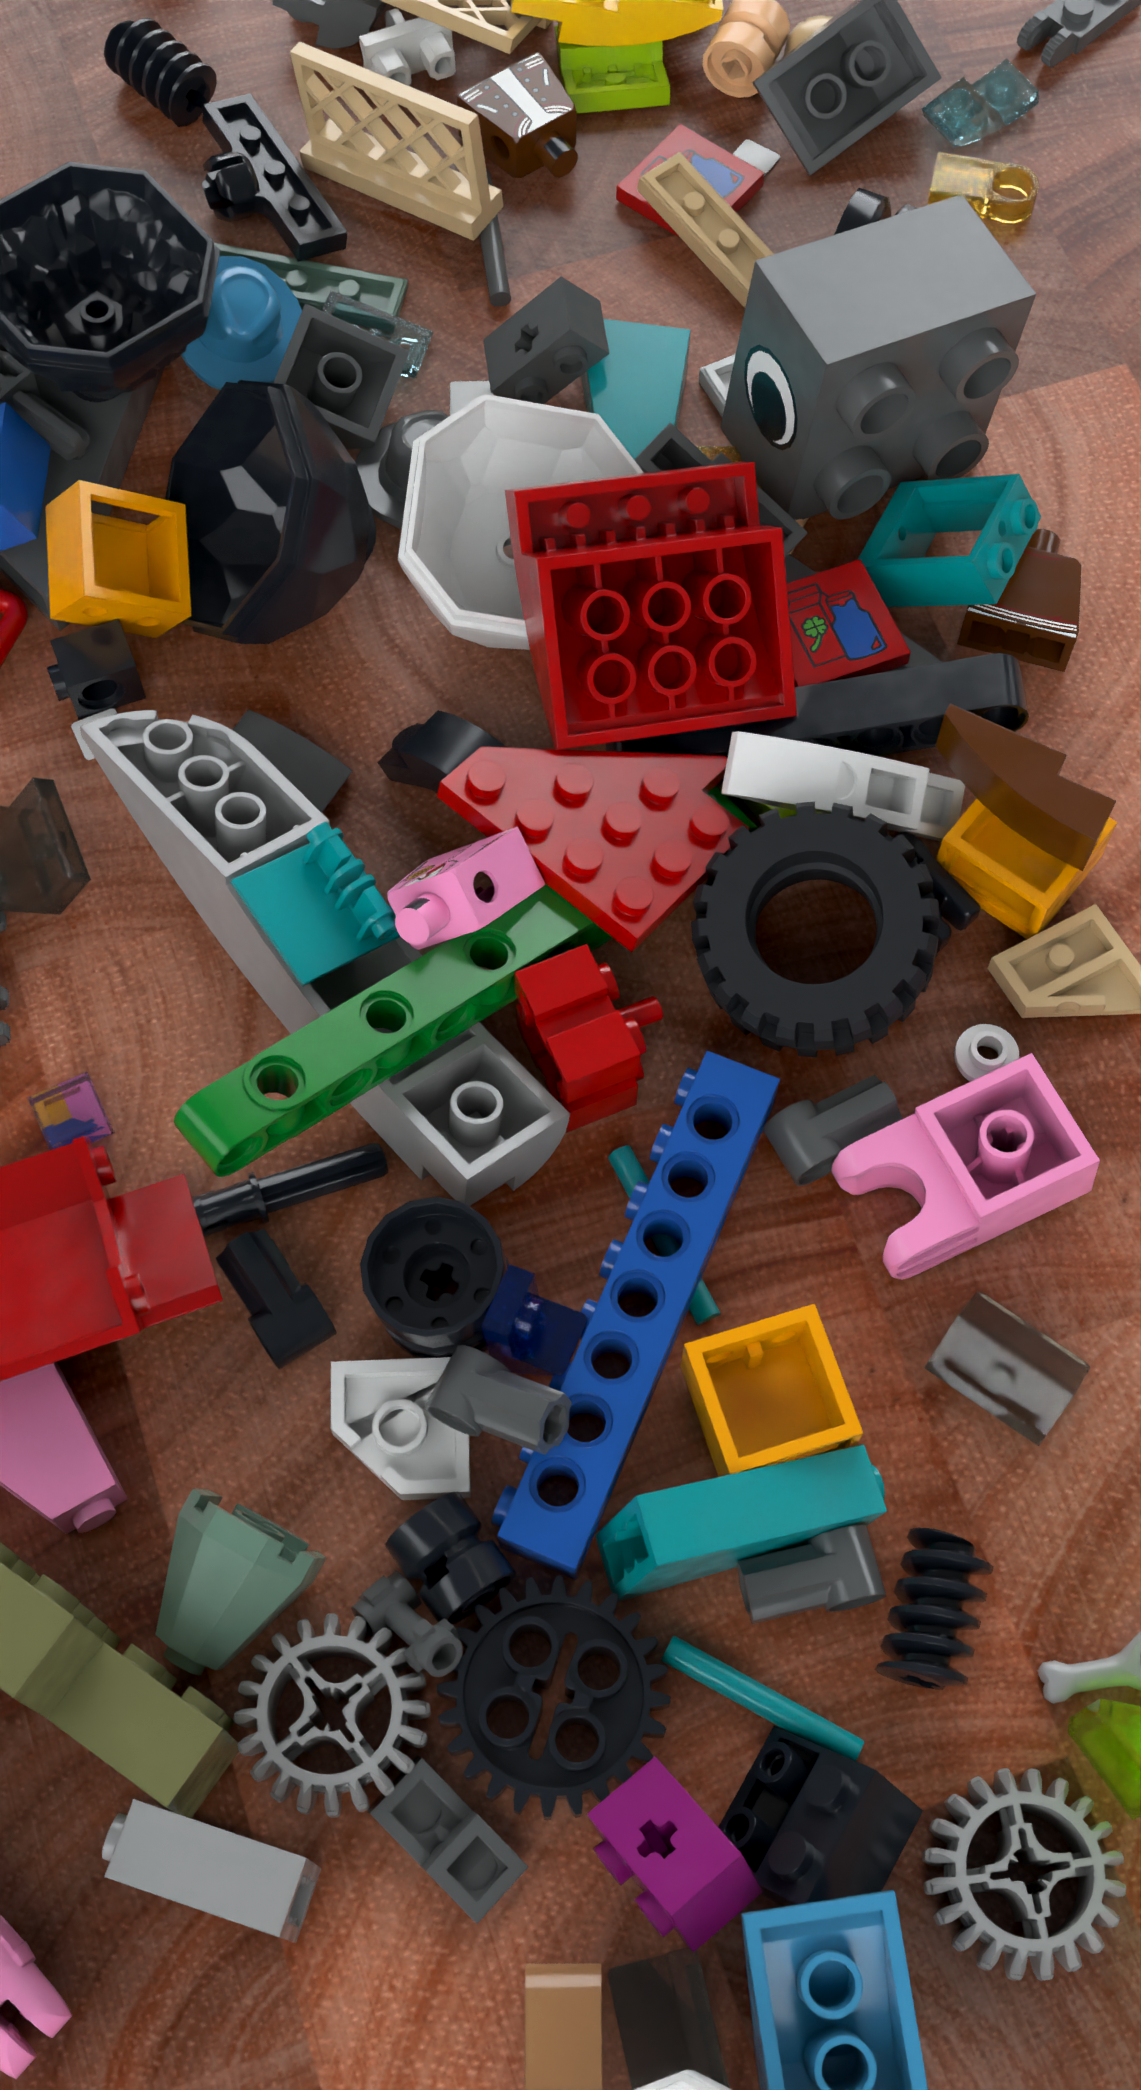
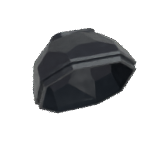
[165,380,376,644]

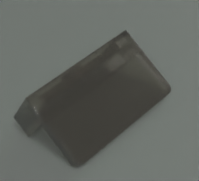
[0,778,91,915]
[924,1291,1090,1446]
[607,1947,729,2090]

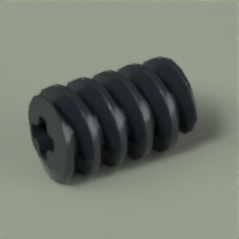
[104,18,217,127]
[875,1527,994,1690]

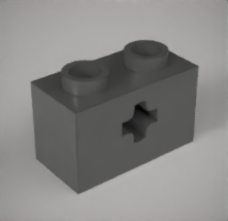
[483,276,609,404]

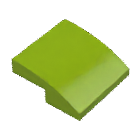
[554,26,670,114]

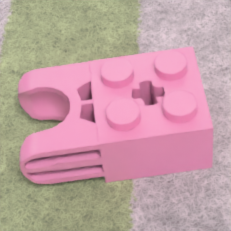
[831,1053,1100,1280]

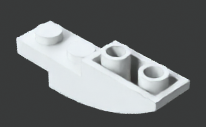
[721,731,965,842]

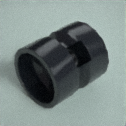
[385,1492,516,1625]

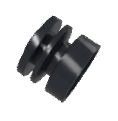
[360,1197,516,1358]

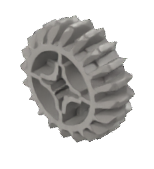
[234,1613,431,1818]
[922,1768,1126,1981]

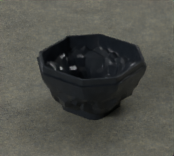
[0,162,220,402]

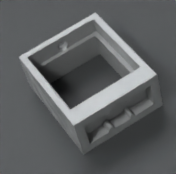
[102,1799,322,1943]

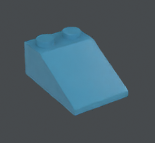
[741,1890,928,2090]

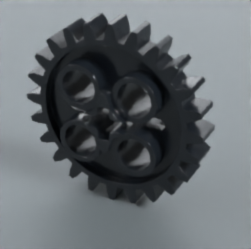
[436,1575,671,1820]

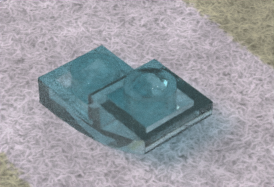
[922,58,1039,147]

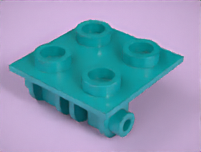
[230,822,401,987]

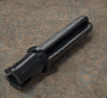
[192,1143,388,1237]

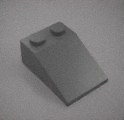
[752,0,942,175]

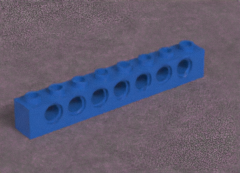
[491,1051,780,1580]

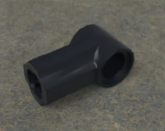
[216,1228,337,1370]

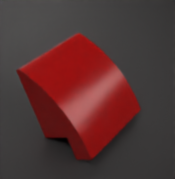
[505,461,797,750]

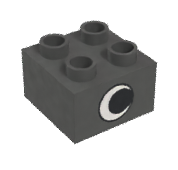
[720,194,1036,520]

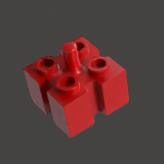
[515,944,663,1133]

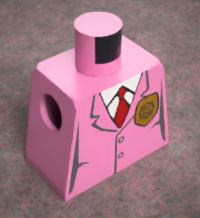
[387,826,545,950]

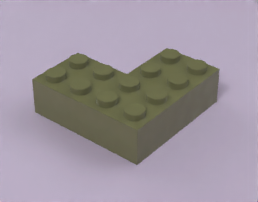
[0,1542,239,1819]

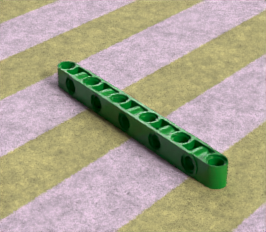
[173,786,758,1177]

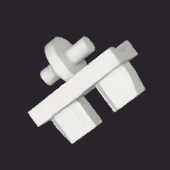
[359,8,456,86]

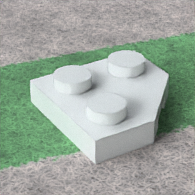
[331,1357,471,1500]

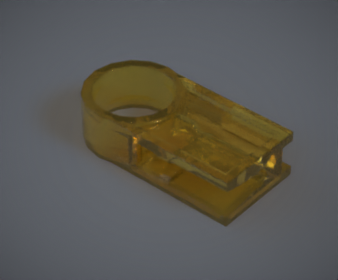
[927,151,1039,223]

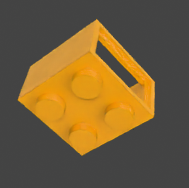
[45,480,191,638]
[936,798,1117,939]
[680,1303,863,1477]

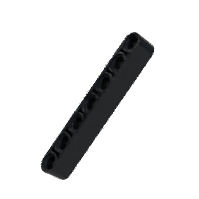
[606,653,1029,783]

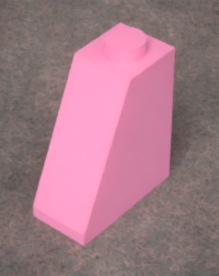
[0,1362,128,1534]

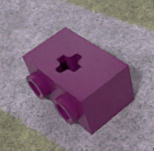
[587,1757,763,1953]

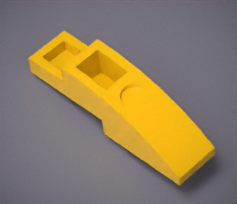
[511,0,723,47]

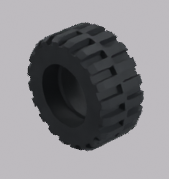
[691,801,940,1057]

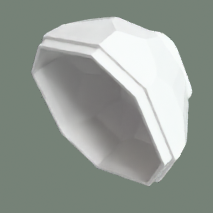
[398,394,644,650]

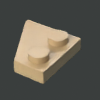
[987,904,1141,1018]

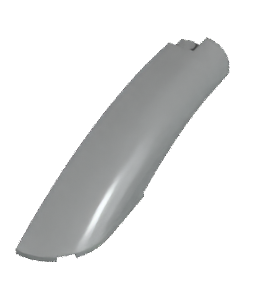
[80,710,570,1206]

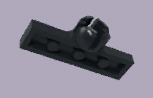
[202,93,348,262]

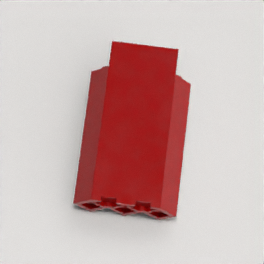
[0,1136,223,1381]

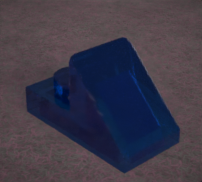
[481,1264,587,1377]

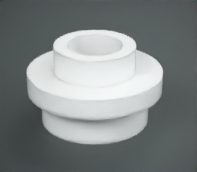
[954,1024,1019,1082]

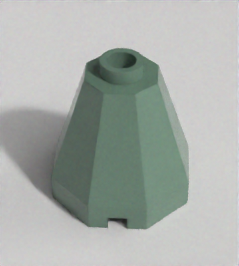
[155,1488,326,1675]

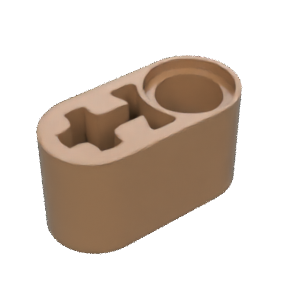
[525,1963,602,2090]

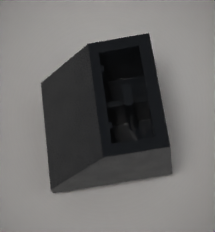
[718,1726,923,1907]

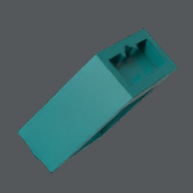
[858,474,1041,607]

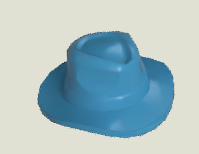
[181,256,302,390]

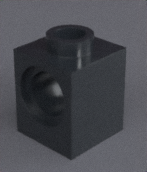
[47,619,146,720]

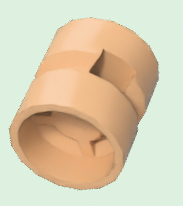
[702,0,790,98]

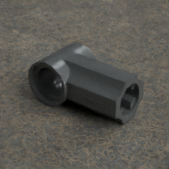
[763,1074,903,1186]
[424,1345,572,1455]
[736,1525,887,1624]

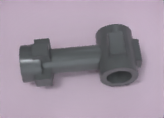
[351,1571,463,1677]

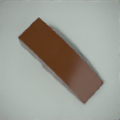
[935,704,1116,871]

